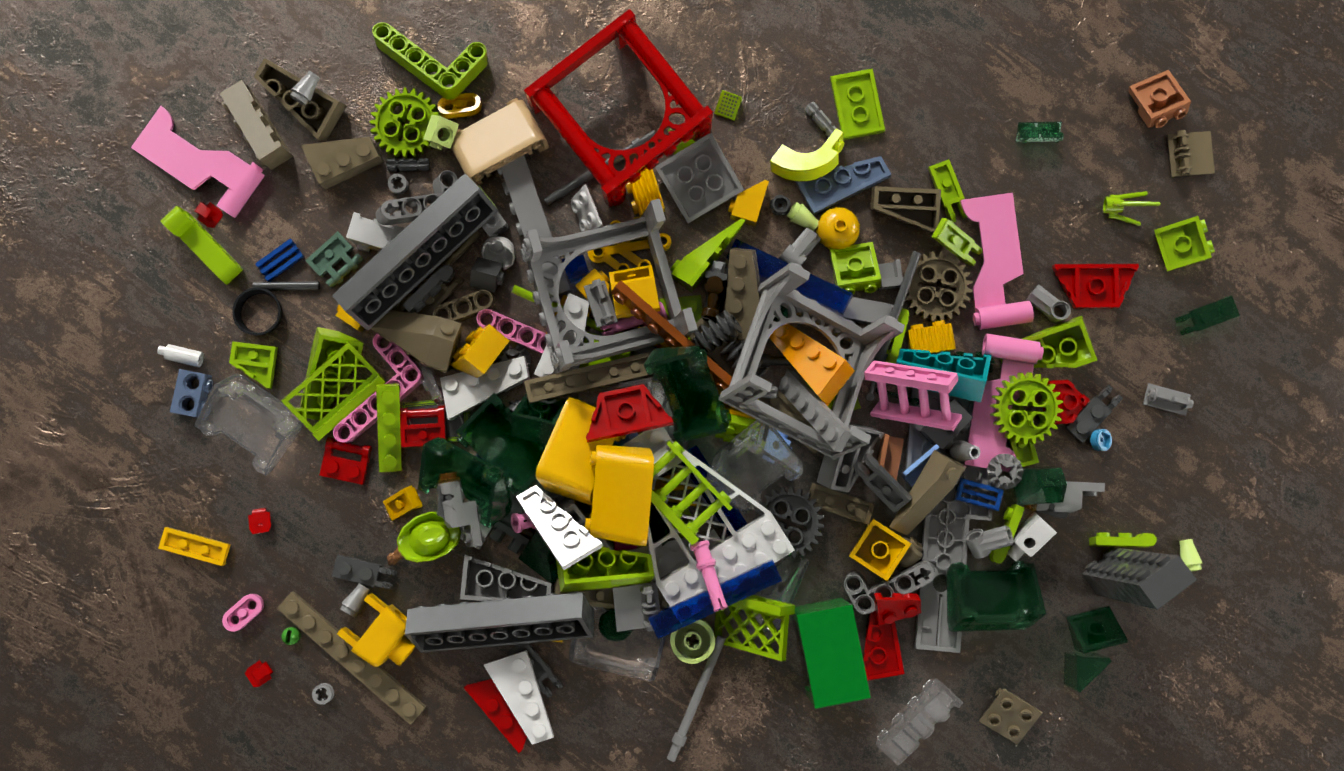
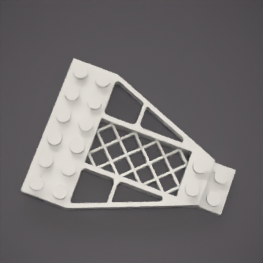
[622,427,795,623]

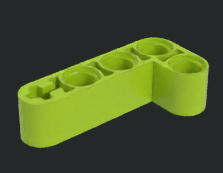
[160,205,243,285]

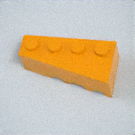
[769,324,855,406]

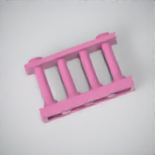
[864,360,962,431]

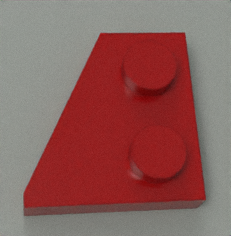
[874,593,921,626]

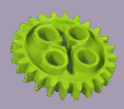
[369,87,440,158]
[990,372,1064,445]

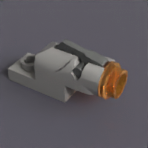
[436,472,482,547]
[1024,481,1105,518]

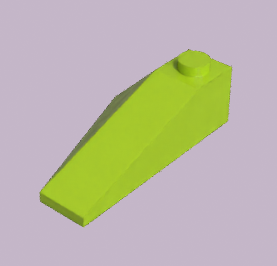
[670,218,745,293]
[1000,316,1097,368]
[299,327,364,420]

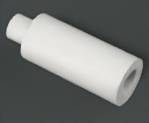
[157,344,204,367]

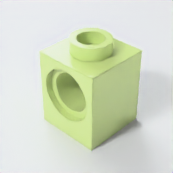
[423,115,459,151]

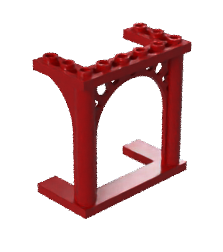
[524,9,713,208]

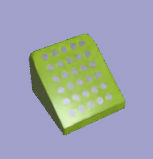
[714,90,742,121]

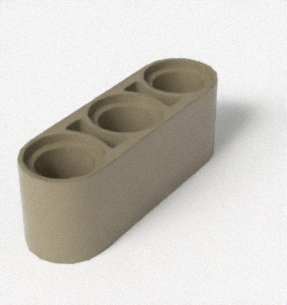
[432,290,496,322]

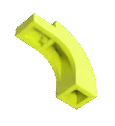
[770,129,845,181]

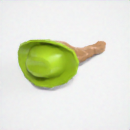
[387,512,461,565]

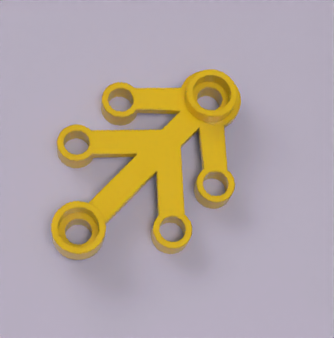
[587,217,671,271]

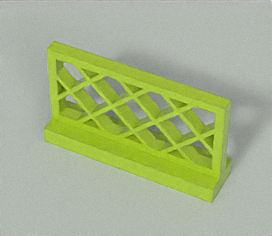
[281,341,385,441]
[714,590,795,662]

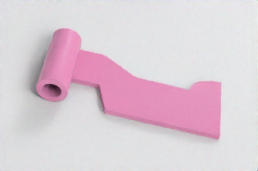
[131,106,265,218]
[960,192,1034,330]
[964,333,1044,472]

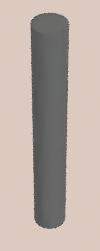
[252,281,320,291]

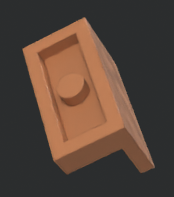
[877,434,904,481]

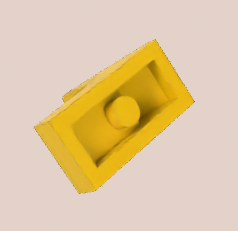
[383,485,423,521]

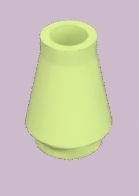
[786,202,819,231]
[1179,539,1203,572]

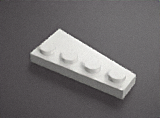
[516,485,603,570]

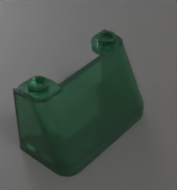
[644,346,731,443]
[456,393,546,495]
[418,437,513,528]
[946,561,1046,632]

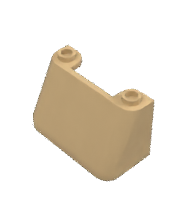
[451,98,549,186]

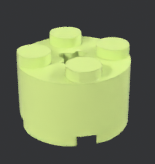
[670,616,715,664]

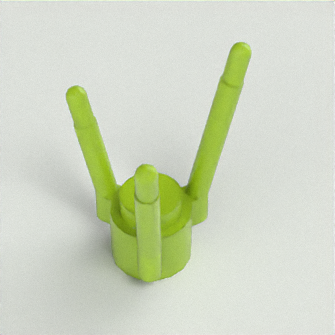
[1103,191,1161,226]

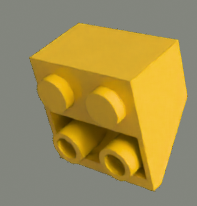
[609,265,660,319]
[450,324,509,378]

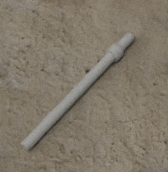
[667,635,726,762]

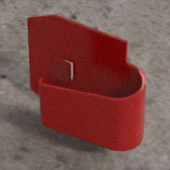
[194,201,223,228]
[248,508,271,534]
[245,660,273,687]

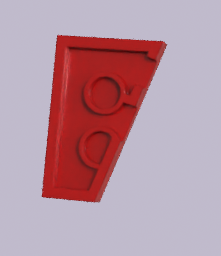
[863,611,905,681]

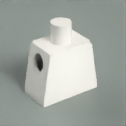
[1007,512,1057,562]

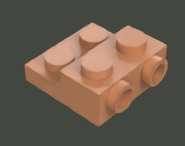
[1128,70,1191,128]

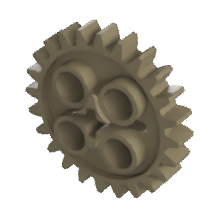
[903,251,973,322]

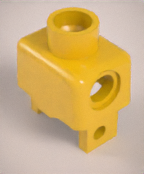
[337,593,415,667]

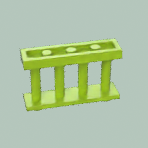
[651,440,733,546]

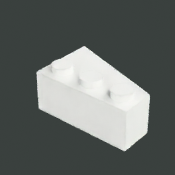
[346,212,405,254]

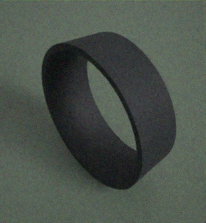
[232,287,282,335]

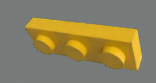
[158,527,231,566]

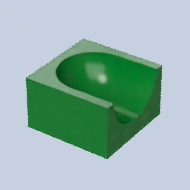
[791,598,871,709]

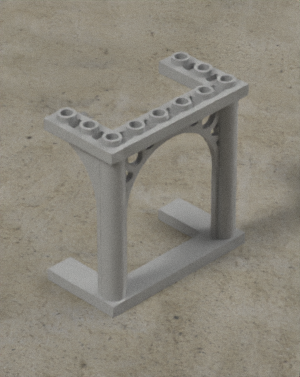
[520,199,697,373]
[719,262,905,459]

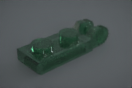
[1175,296,1240,335]

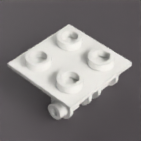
[571,184,603,232]

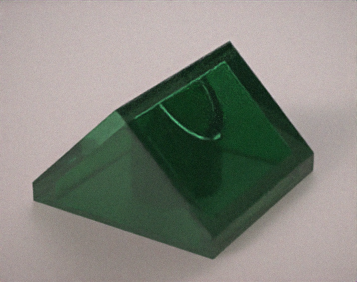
[1067,606,1128,654]
[1064,652,1112,693]

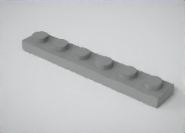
[778,369,852,453]

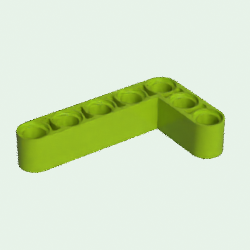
[372,22,488,100]

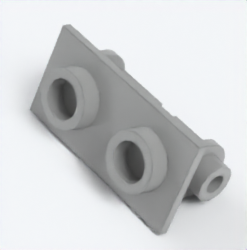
[583,279,618,328]
[1143,383,1194,416]

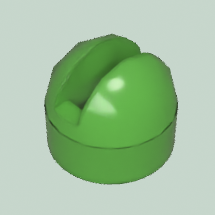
[281,627,301,645]

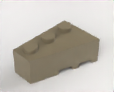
[301,137,384,190]

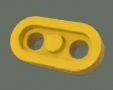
[437,93,482,119]

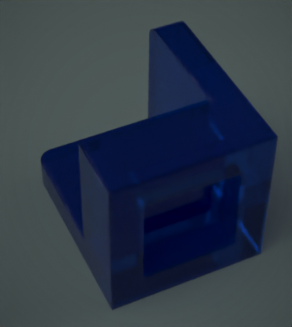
[561,254,590,283]

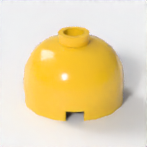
[816,207,860,250]

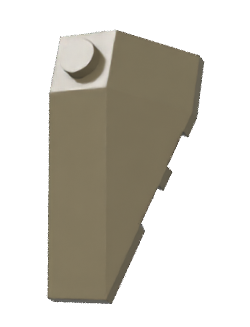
[371,310,462,373]
[889,450,967,535]

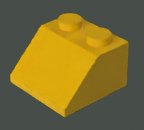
[848,519,912,581]

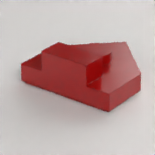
[1043,380,1090,425]

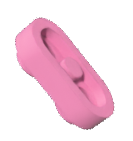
[222,594,264,632]

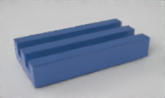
[255,238,305,282]
[954,478,1004,511]

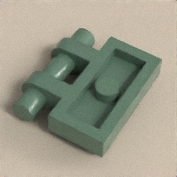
[305,231,364,288]

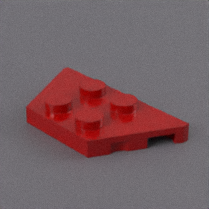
[1052,264,1139,309]
[586,384,674,443]
[463,678,527,753]

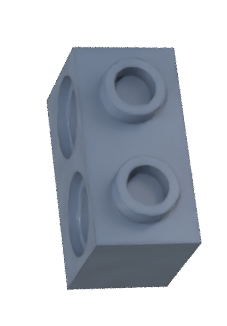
[170,369,213,418]

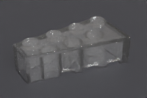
[875,678,964,766]

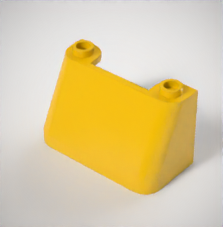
[536,397,626,505]
[585,445,654,546]

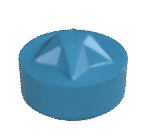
[1090,429,1112,451]

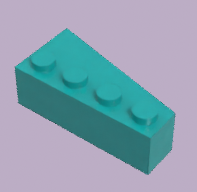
[896,349,992,402]

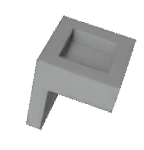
[878,259,903,291]

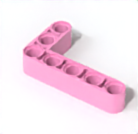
[476,309,562,405]
[333,334,425,443]

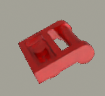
[400,405,447,448]
[319,437,372,485]

